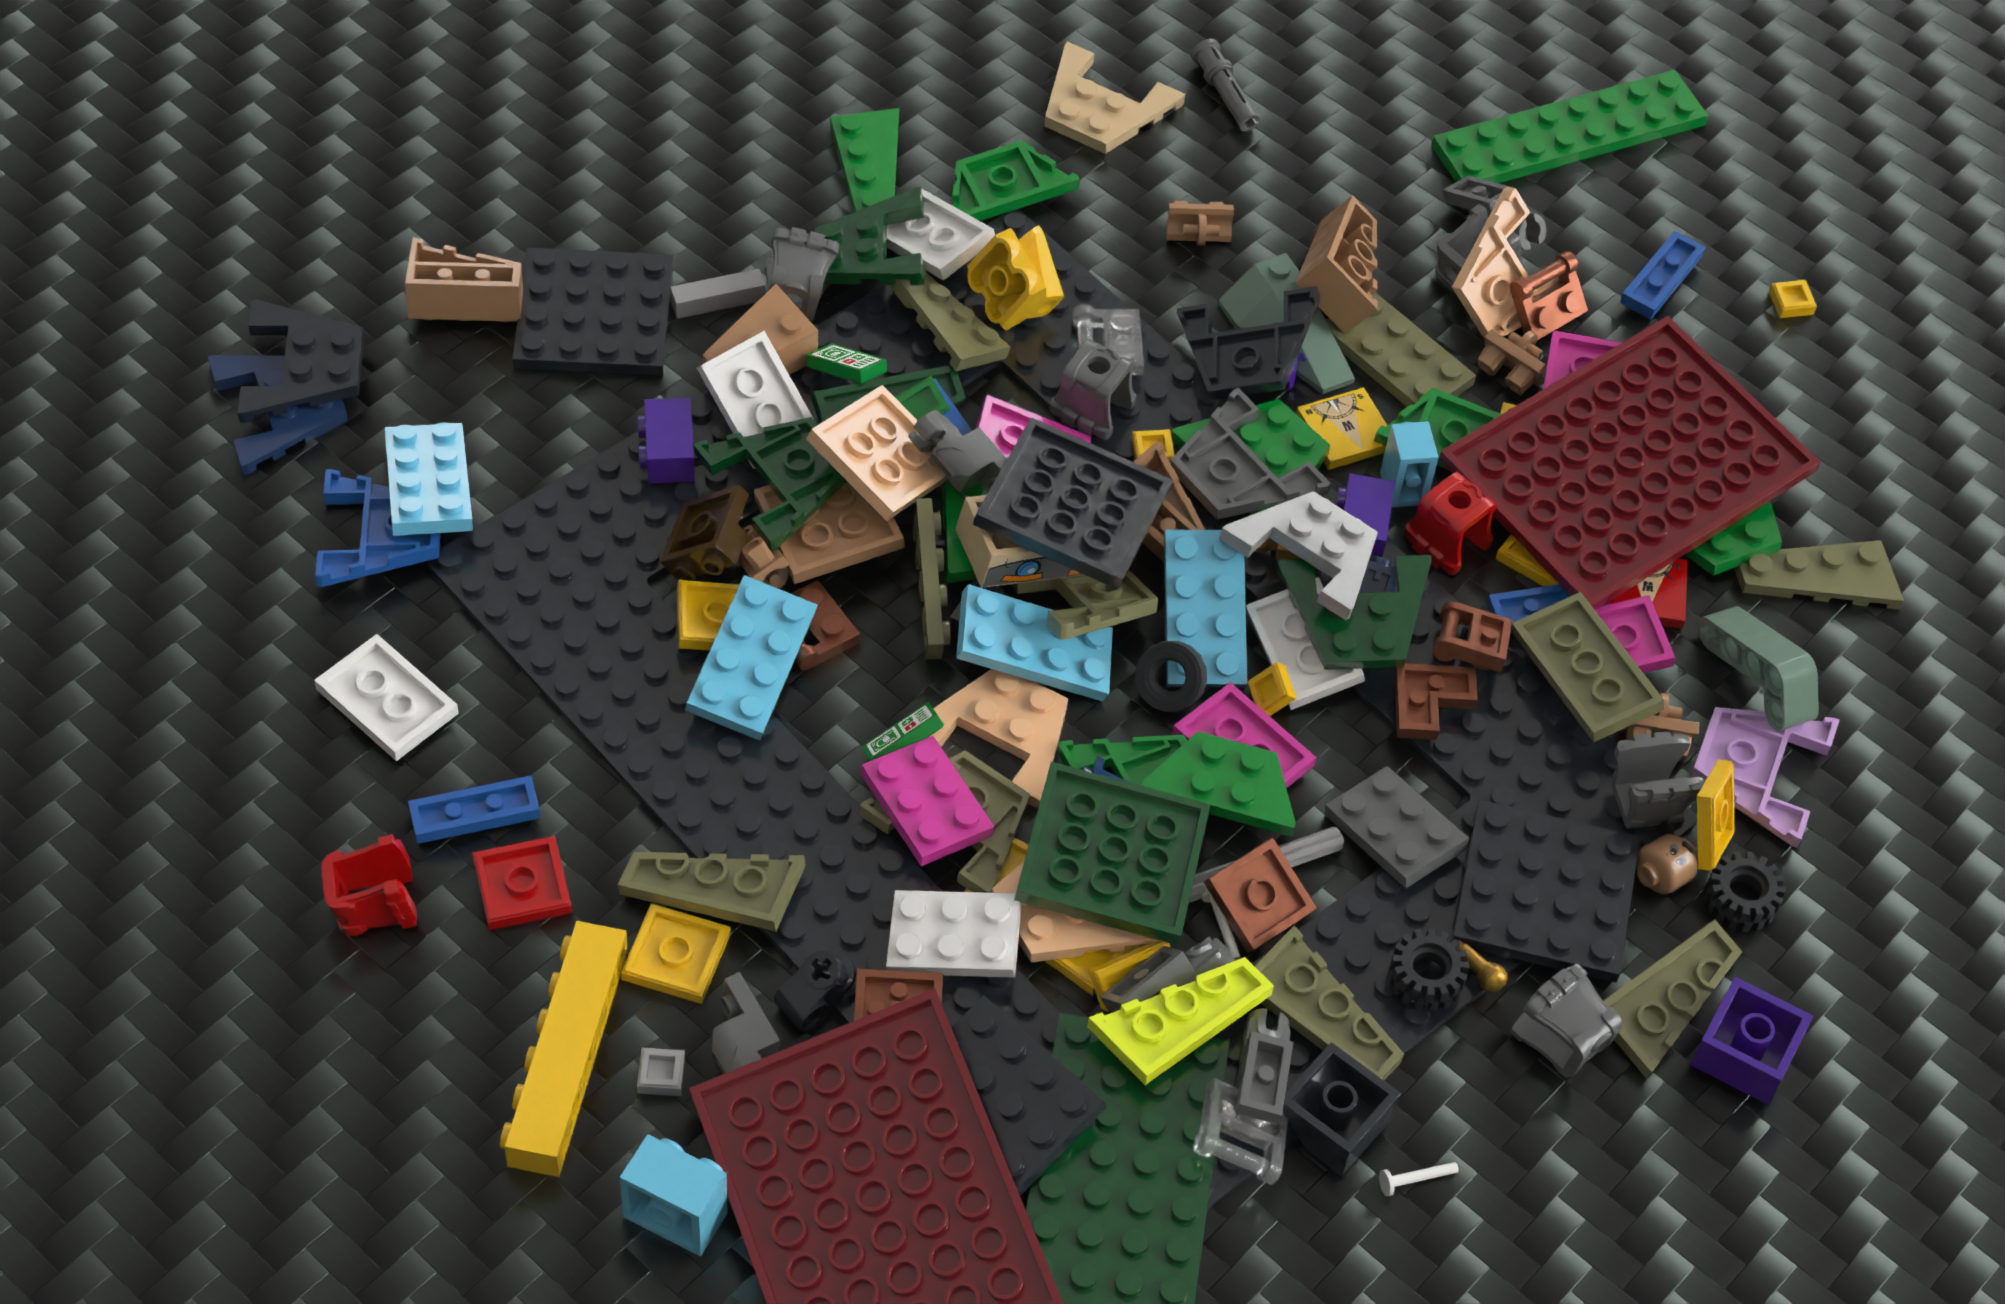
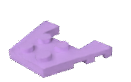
[1691,707,1839,848]

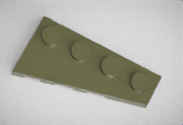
[1255,925,1404,1081]

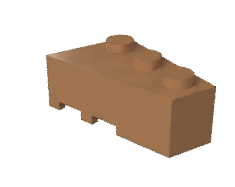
[405,237,523,322]
[703,284,818,390]
[1133,440,1205,563]

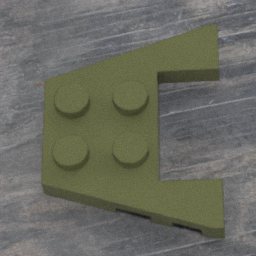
[1009,570,1158,640]
[858,751,1030,893]

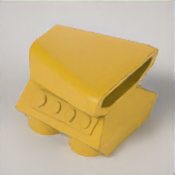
[967,226,1064,331]

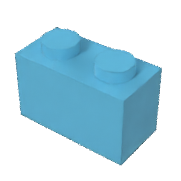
[1380,421,1439,507]

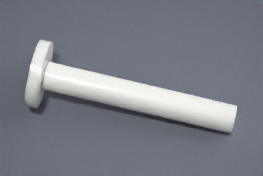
[1201,890,1241,961]
[1379,1162,1458,1196]

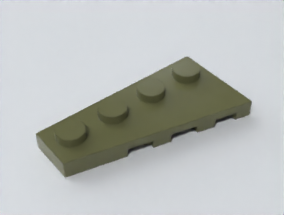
[889,268,1011,371]
[912,498,951,659]
[1734,540,1904,610]
[618,852,806,932]
[1604,920,1742,1078]

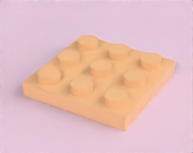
[806,385,947,521]

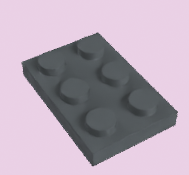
[1325,766,1469,889]

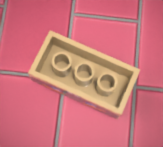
[955,495,1084,588]

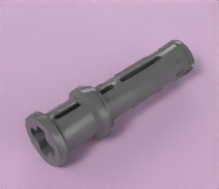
[1191,39,1260,131]

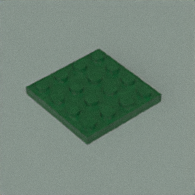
[1014,761,1210,945]

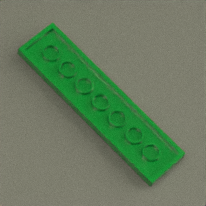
[1431,69,1709,183]

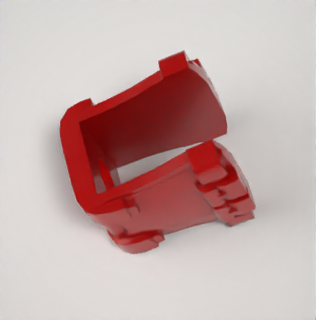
[1403,472,1497,575]
[322,834,417,936]

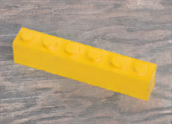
[500,921,628,1177]

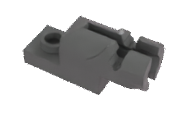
[1442,176,1547,250]
[908,410,1007,493]
[1100,936,1235,1012]
[712,972,780,1074]
[1235,1008,1294,1124]

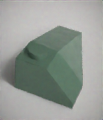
[1218,253,1355,394]

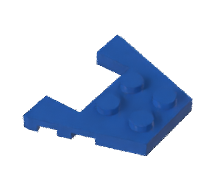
[315,469,441,587]

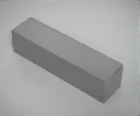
[670,269,766,319]

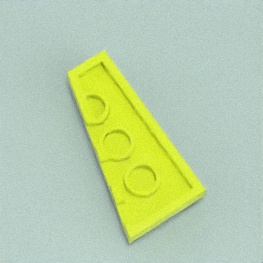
[1087,957,1274,1085]

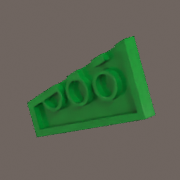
[830,108,899,212]

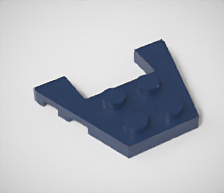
[207,355,348,475]

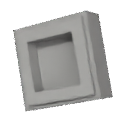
[637,1048,685,1096]

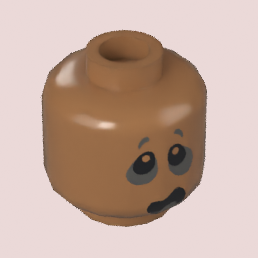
[1636,834,1698,894]

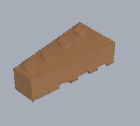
[1295,195,1378,334]

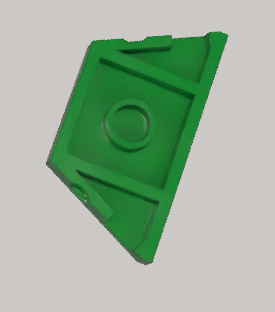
[952,140,1080,221]
[1374,388,1502,470]
[1141,731,1296,837]

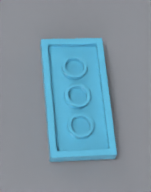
[385,422,473,536]
[1164,530,1247,688]
[685,575,818,741]
[956,584,1113,701]

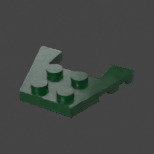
[815,187,924,285]
[693,417,847,551]
[1277,555,1431,670]

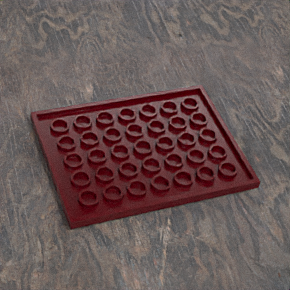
[1439,316,1821,611]
[689,988,1064,1304]

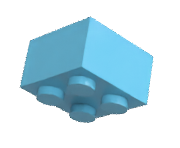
[620,1134,728,1256]

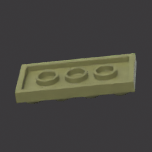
[1326,292,1476,407]
[1512,592,1664,742]

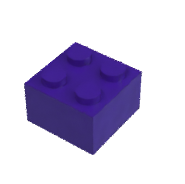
[1690,977,1813,1105]

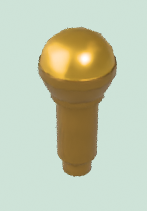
[1458,940,1508,992]

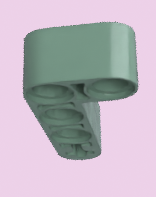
[1698,606,1819,731]

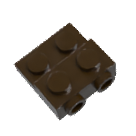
[660,485,749,581]

